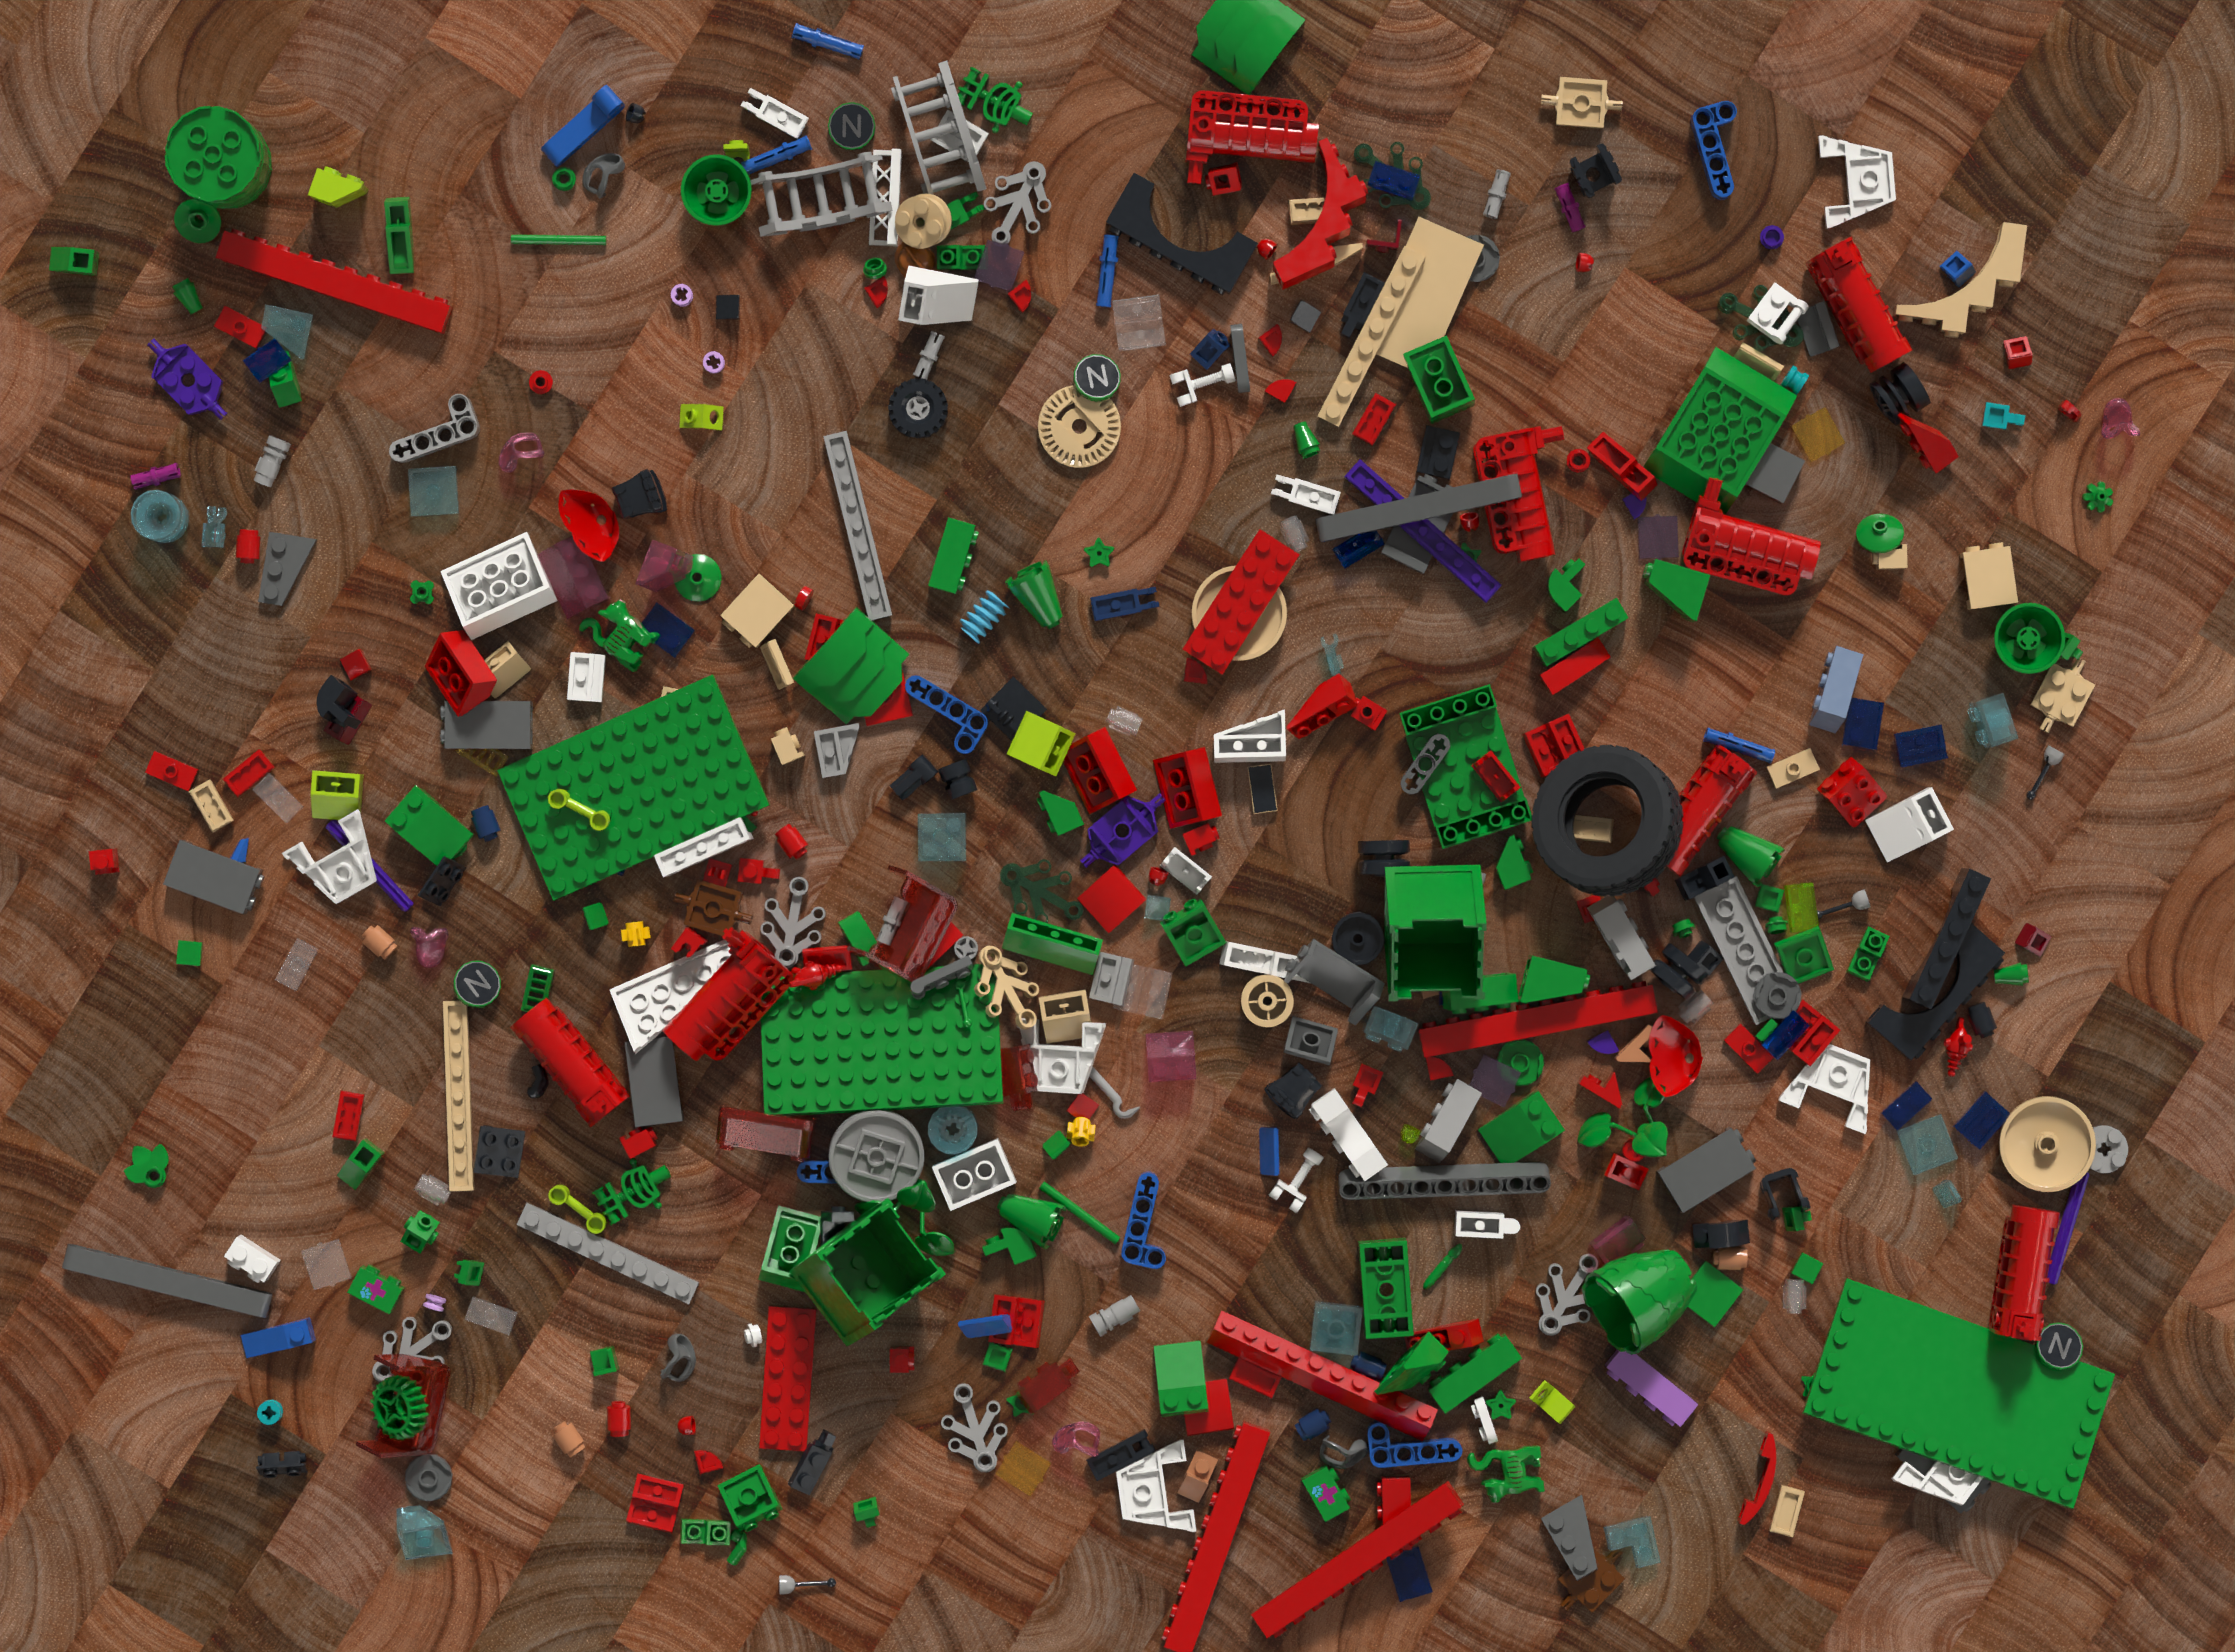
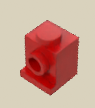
[1205,162,1242,196]
[1350,696,1388,731]
[1182,823,1220,856]
[88,849,120,875]
[619,1126,658,1159]
[890,1346,915,1373]

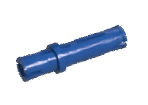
[792,23,864,60]
[741,135,812,175]
[1096,235,1119,308]
[1703,727,1775,764]

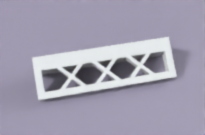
[869,149,902,247]
[654,817,754,877]

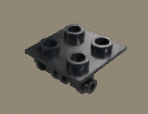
[980,676,1047,741]
[418,856,467,906]
[473,1125,525,1178]

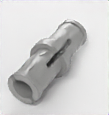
[1483,169,1511,219]
[913,331,945,380]
[876,896,908,946]

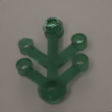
[1354,142,1431,210]
[1718,285,1804,351]
[1000,859,1083,923]

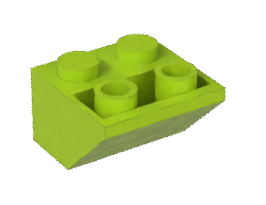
[308,166,369,208]
[1007,711,1076,776]
[311,770,364,820]

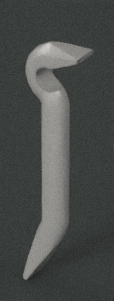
[1089,1066,1140,1119]

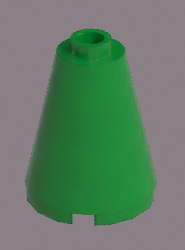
[1005,560,1063,629]
[1717,826,1785,888]
[997,1193,1066,1249]

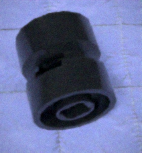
[938,759,978,801]

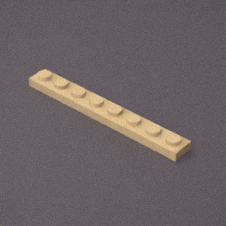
[1318,246,1425,427]
[443,1001,474,1191]

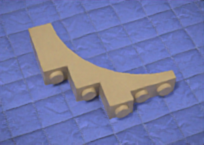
[1893,222,2027,338]

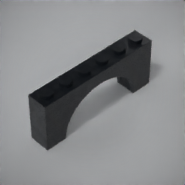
[1106,173,1258,296]
[1902,868,1992,1009]
[1865,923,2005,1060]

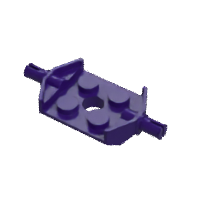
[147,339,228,420]
[1080,793,1166,868]

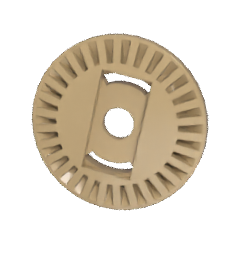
[1038,385,1121,468]

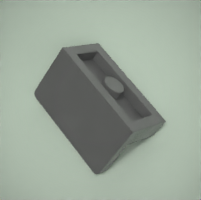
[1797,301,1839,357]

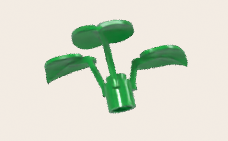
[1578,1074,1668,1157]
[854,1178,956,1256]

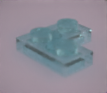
[1603,1516,1661,1568]

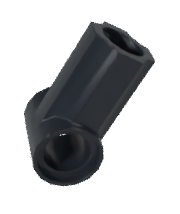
[890,754,938,801]

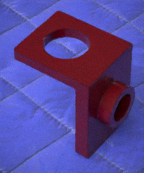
[1366,219,1402,253]

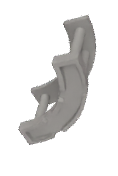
[891,61,987,195]
[750,152,893,237]

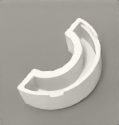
[1309,1088,1388,1181]

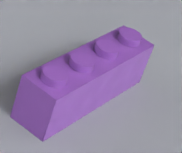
[1605,1350,1698,1427]

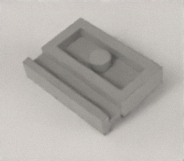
[1089,952,1134,1006]

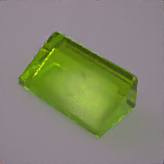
[1784,882,1819,933]

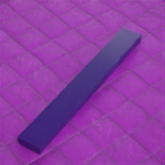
[1344,459,1502,603]

